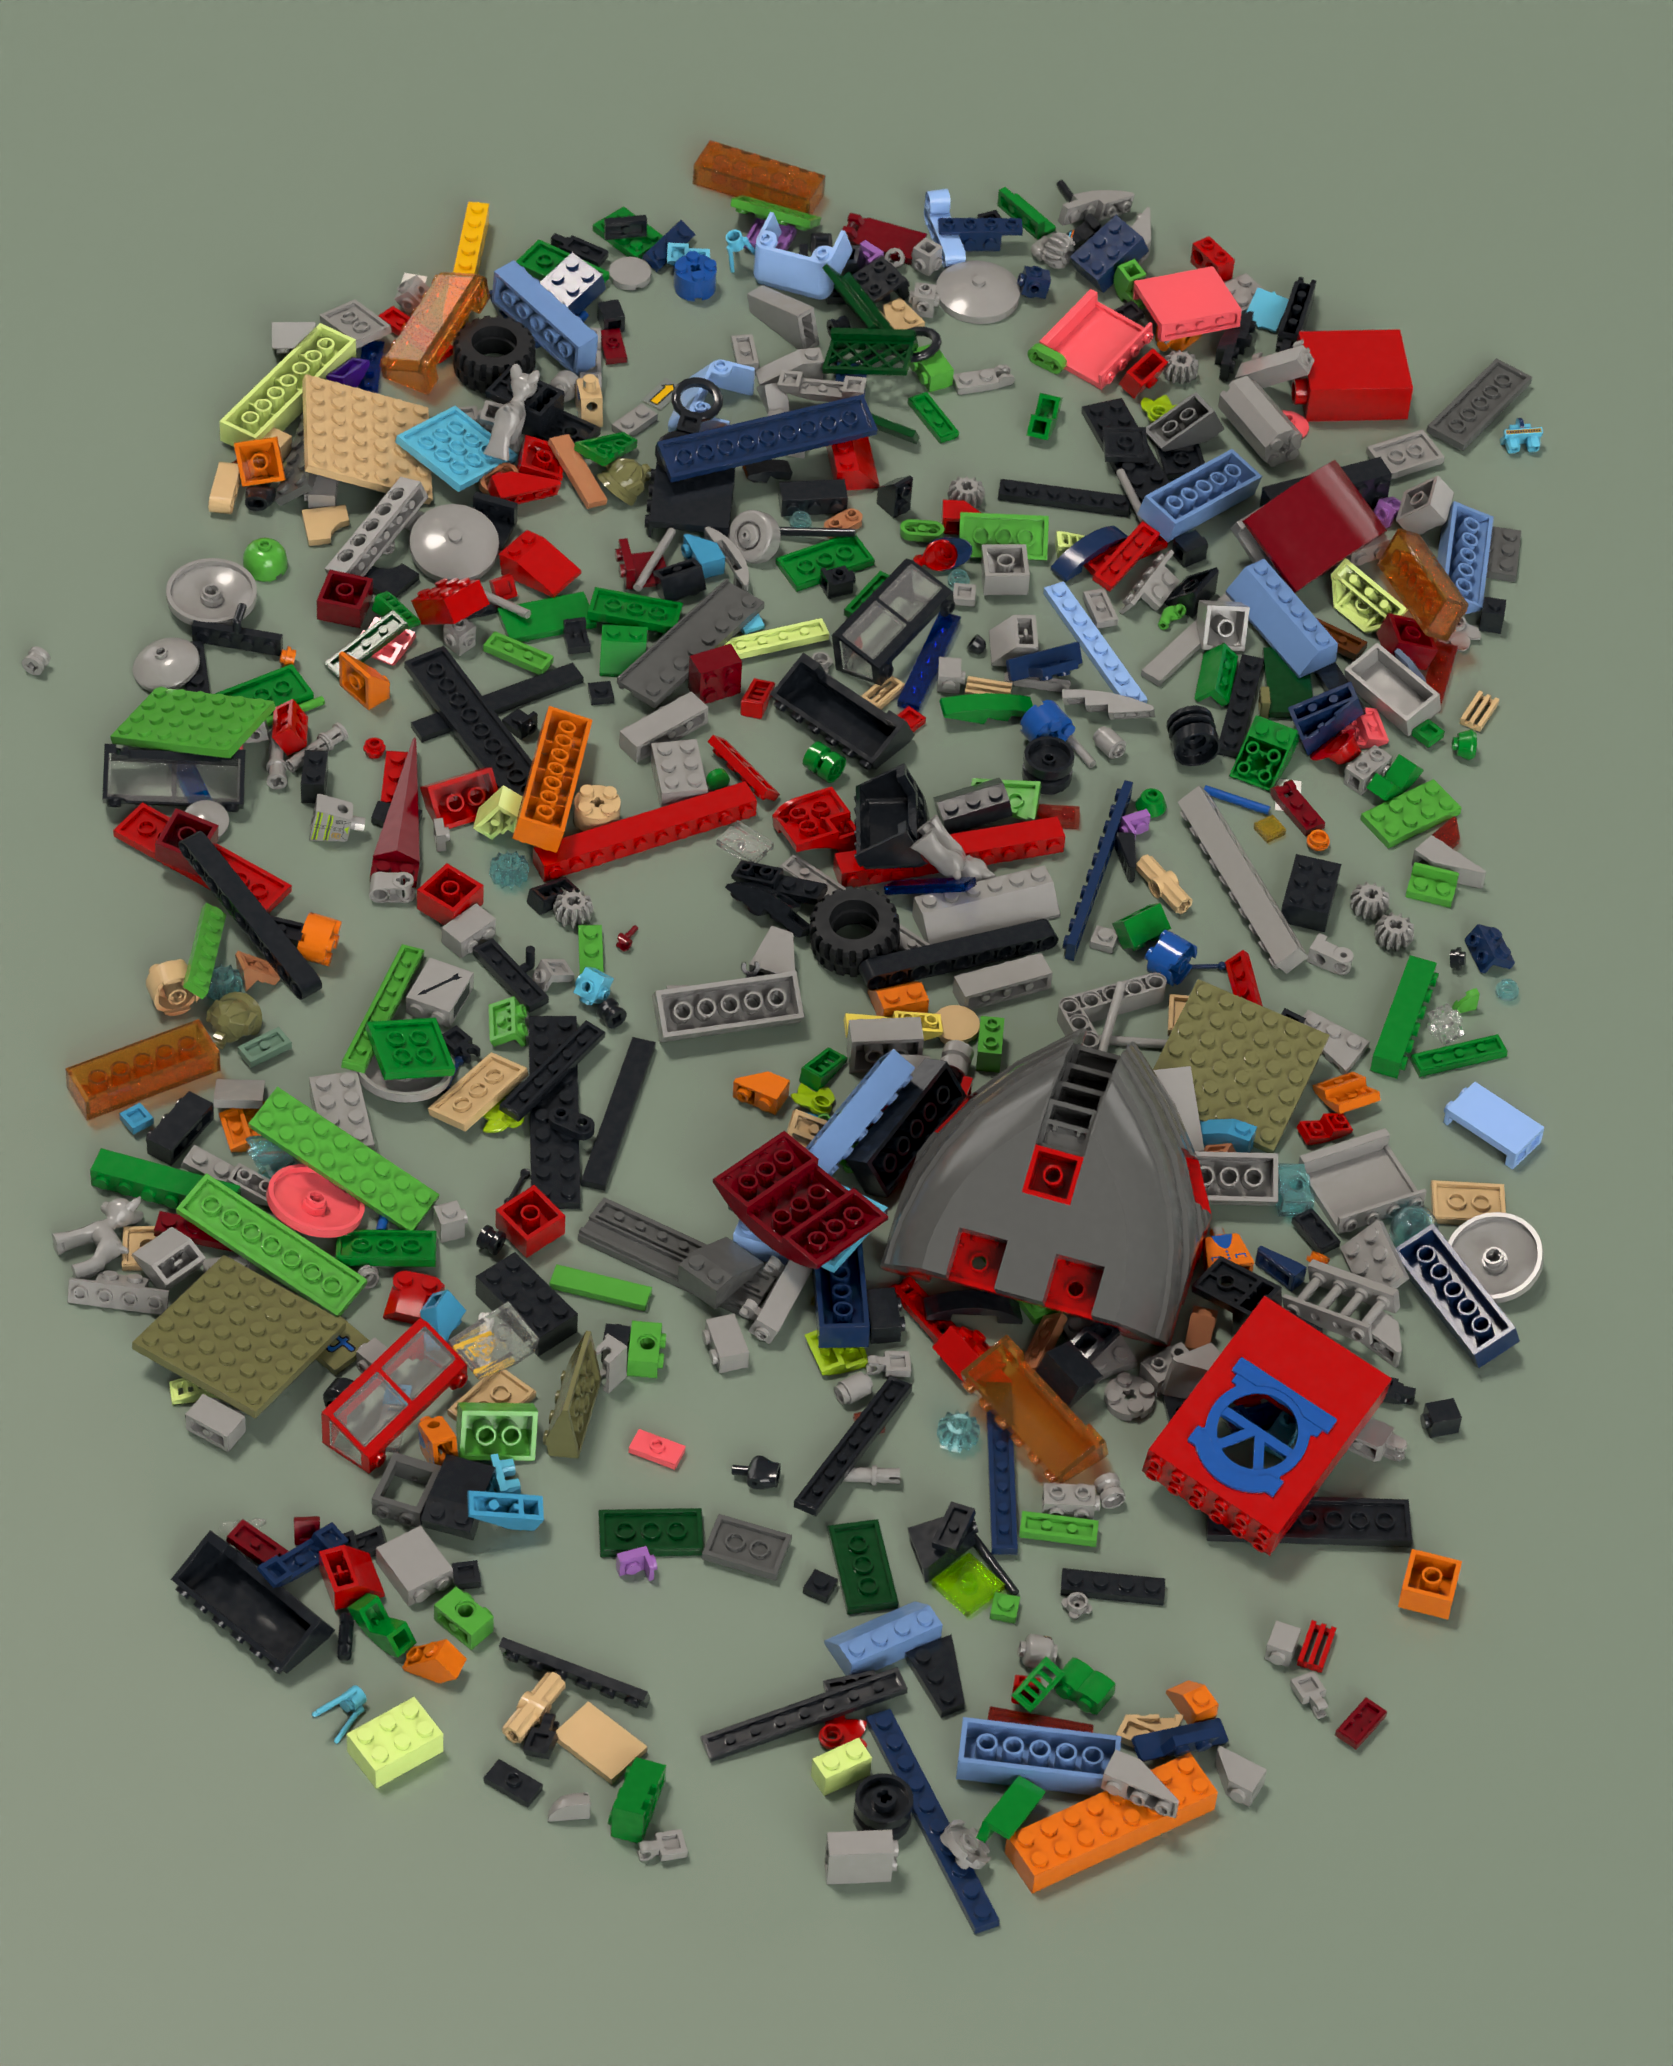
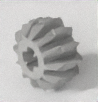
[1043,232,1075,269]
[1163,350,1199,385]
[947,475,985,509]
[1350,882,1390,921]
[553,889,594,928]
[1374,912,1414,952]

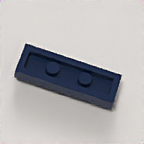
[642,220,696,272]

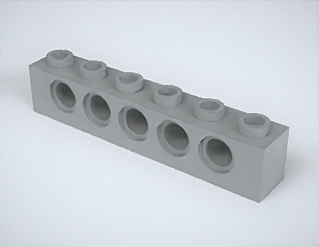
[325,477,428,577]

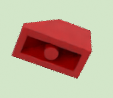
[941,500,981,535]

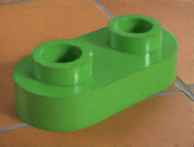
[900,519,944,542]

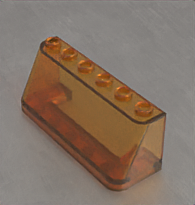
[380,272,490,395]
[961,1334,1108,1484]

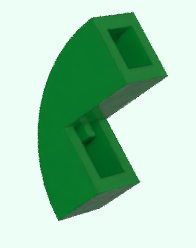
[1027,393,1063,440]
[1366,754,1424,801]
[348,1593,417,1658]

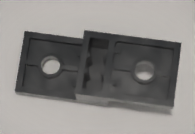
[485,366,601,444]
[1192,1256,1323,1334]

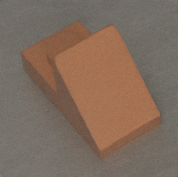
[235,951,280,992]
[1185,1306,1218,1351]

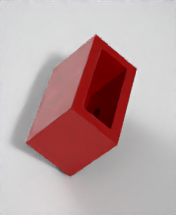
[1119,348,1168,399]

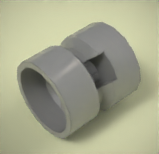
[940,1040,974,1085]

